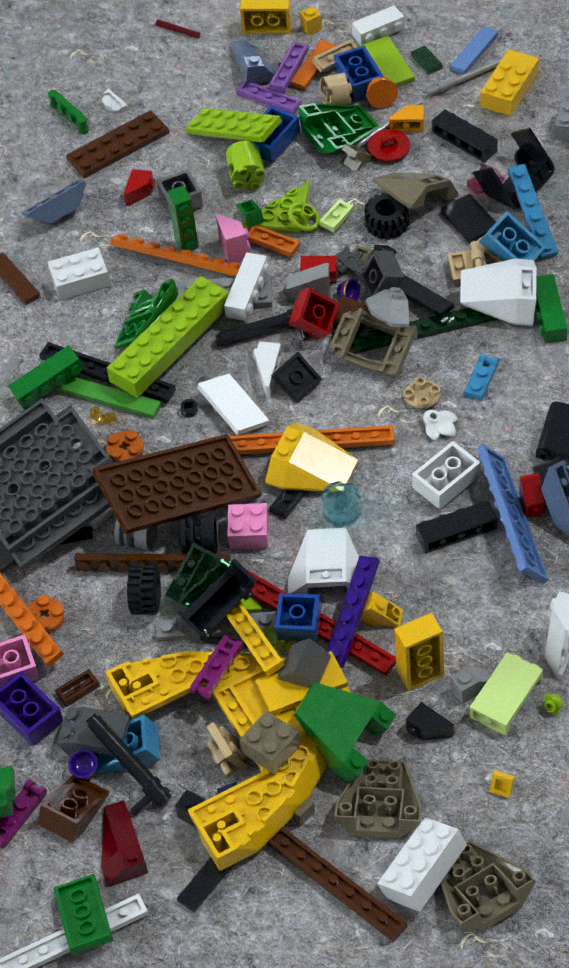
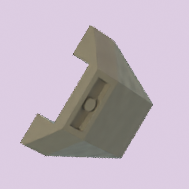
[373,173,459,209]
[334,760,422,839]
[441,840,536,930]

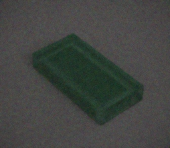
[411,45,443,75]

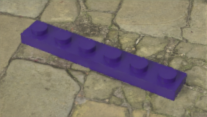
[327,556,380,668]

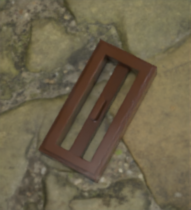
[55,669,101,707]

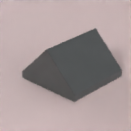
[278,638,331,688]

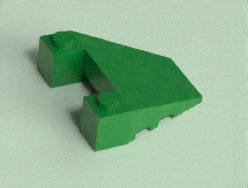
[294,682,396,783]

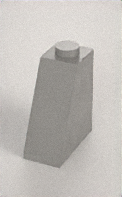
[283,263,331,302]

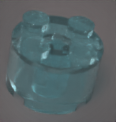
[322,481,361,528]

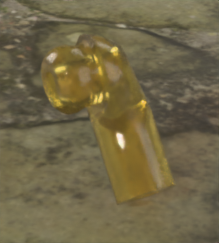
[90,406,117,423]

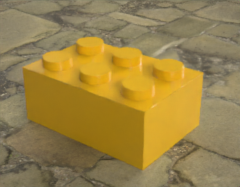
[240,0,292,34]

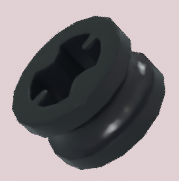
[180,399,198,418]

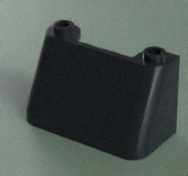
[536,401,569,461]

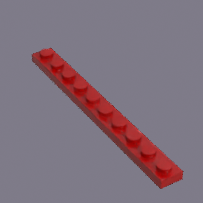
[246,569,396,676]

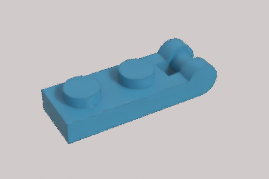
[464,353,499,401]

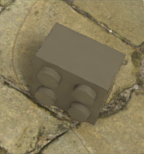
[240,711,301,775]

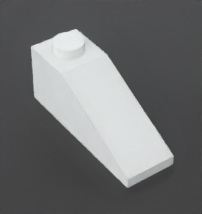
[253,341,282,398]

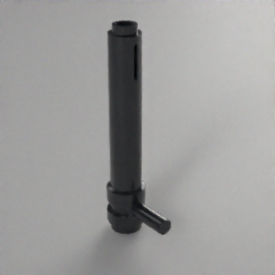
[215,308,310,346]
[86,713,172,816]

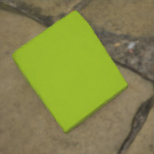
[241,596,262,613]

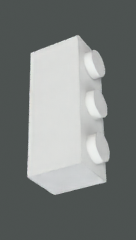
[352,5,405,45]

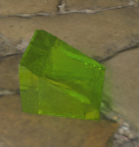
[261,625,287,649]

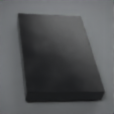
[441,194,496,244]

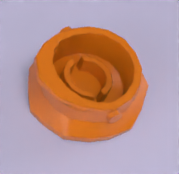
[366,76,398,108]

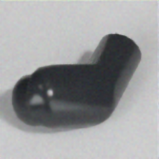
[374,245,397,257]

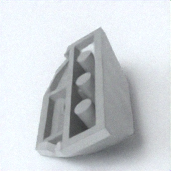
[365,287,409,328]

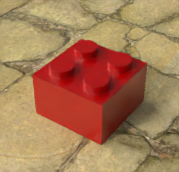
[288,287,340,339]

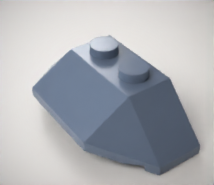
[21,179,86,224]
[541,460,569,536]

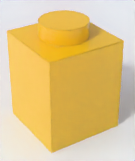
[299,6,322,36]

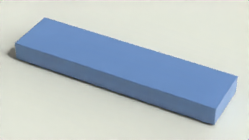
[450,26,498,74]

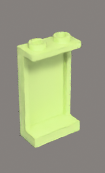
[470,652,543,736]

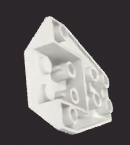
[460,259,537,326]
[288,528,359,594]

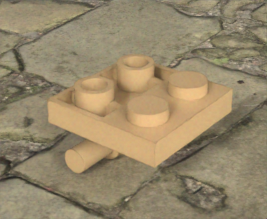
[447,241,487,285]
[207,722,249,777]

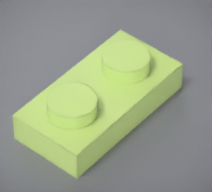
[319,199,354,232]

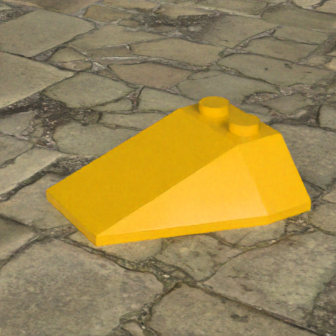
[265,422,358,492]

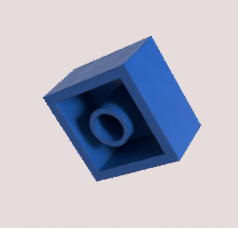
[275,593,322,642]

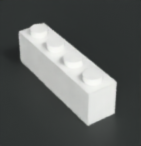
[224,252,270,321]

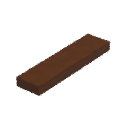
[0,252,41,305]

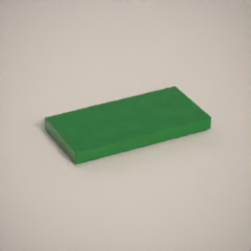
[53,874,114,955]

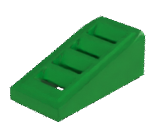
[236,199,264,227]

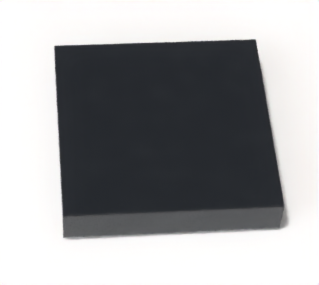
[271,352,322,403]

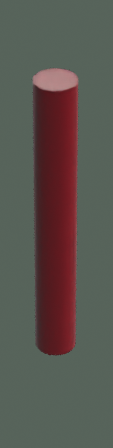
[155,19,200,39]

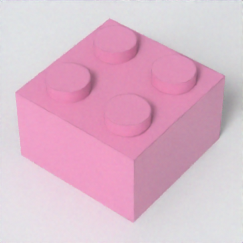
[228,503,269,550]
[0,634,40,688]

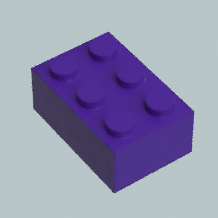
[0,671,63,746]

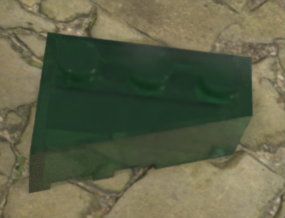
[165,542,231,607]

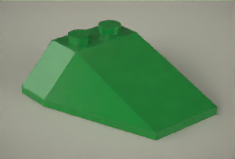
[298,103,380,154]

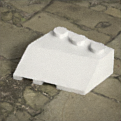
[544,591,569,680]

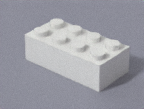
[377,817,467,912]

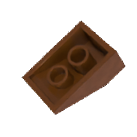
[37,775,110,843]

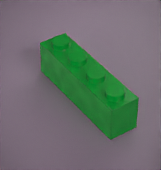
[167,185,199,251]
[535,274,567,343]
[8,345,85,409]

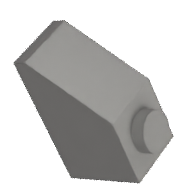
[450,667,491,704]

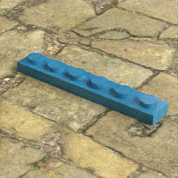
[508,164,558,259]

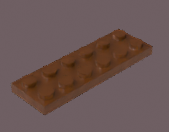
[66,110,169,179]

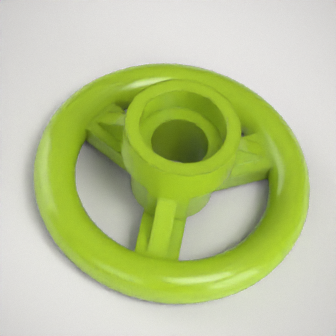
[288,202,320,232]

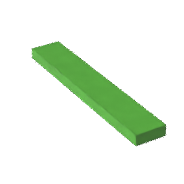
[54,377,162,419]

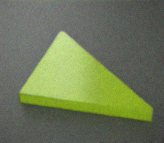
[241,181,310,234]

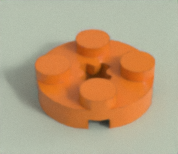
[106,430,144,462]
[28,595,64,633]

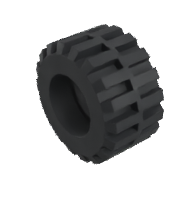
[364,193,409,239]
[127,565,161,615]

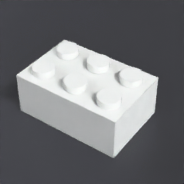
[48,247,111,301]
[412,441,481,510]

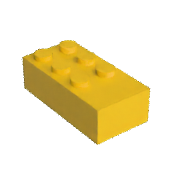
[480,49,539,116]
[394,613,444,691]

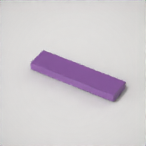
[269,42,309,93]
[236,80,302,115]

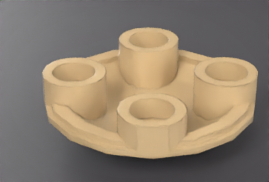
[403,377,441,408]

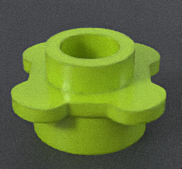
[542,693,563,716]

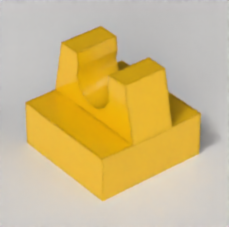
[489,770,515,798]

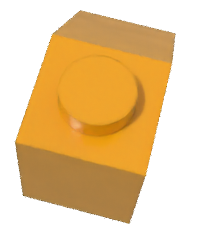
[389,105,424,132]

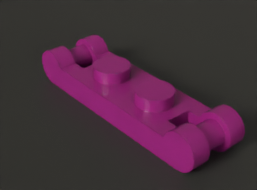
[190,635,244,700]
[0,779,47,849]

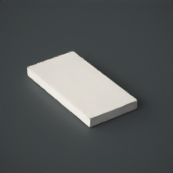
[197,374,269,435]

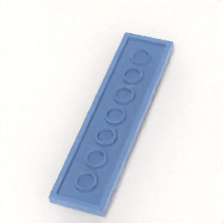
[477,444,549,584]

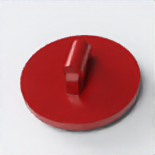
[367,129,410,162]

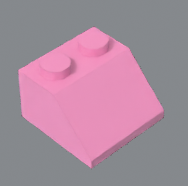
[216,215,251,263]

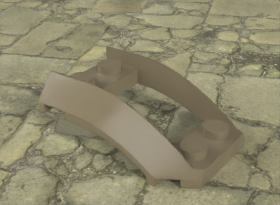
[330,308,417,376]

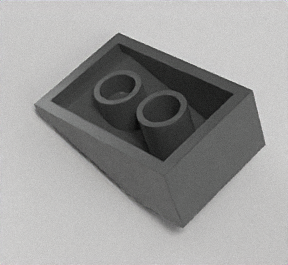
[56,707,131,756]

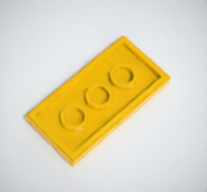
[255,651,348,715]

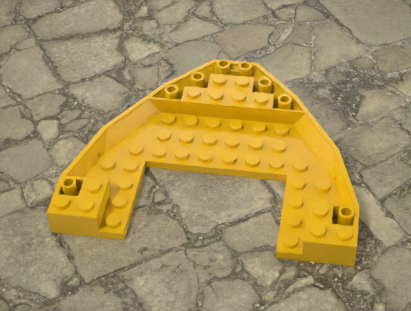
[105,651,351,871]

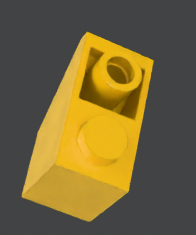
[361,591,403,627]

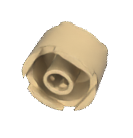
[320,72,352,105]

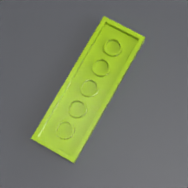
[185,108,282,143]

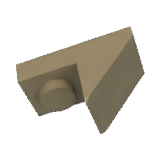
[342,144,373,171]

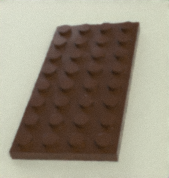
[92,434,262,534]

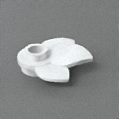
[423,410,458,441]

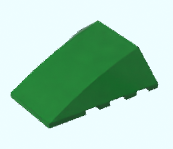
[114,278,179,349]

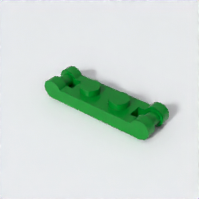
[48,90,89,134]

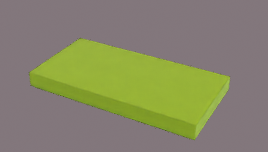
[358,36,415,87]

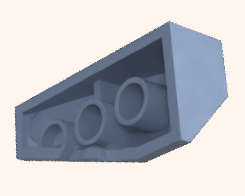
[230,40,276,83]

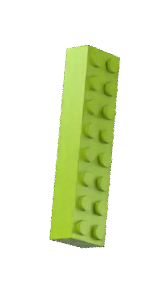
[107,276,229,398]

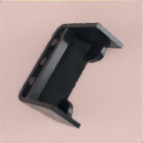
[472,128,555,209]
[173,558,257,643]

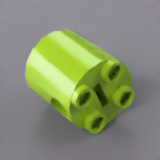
[225,140,265,190]

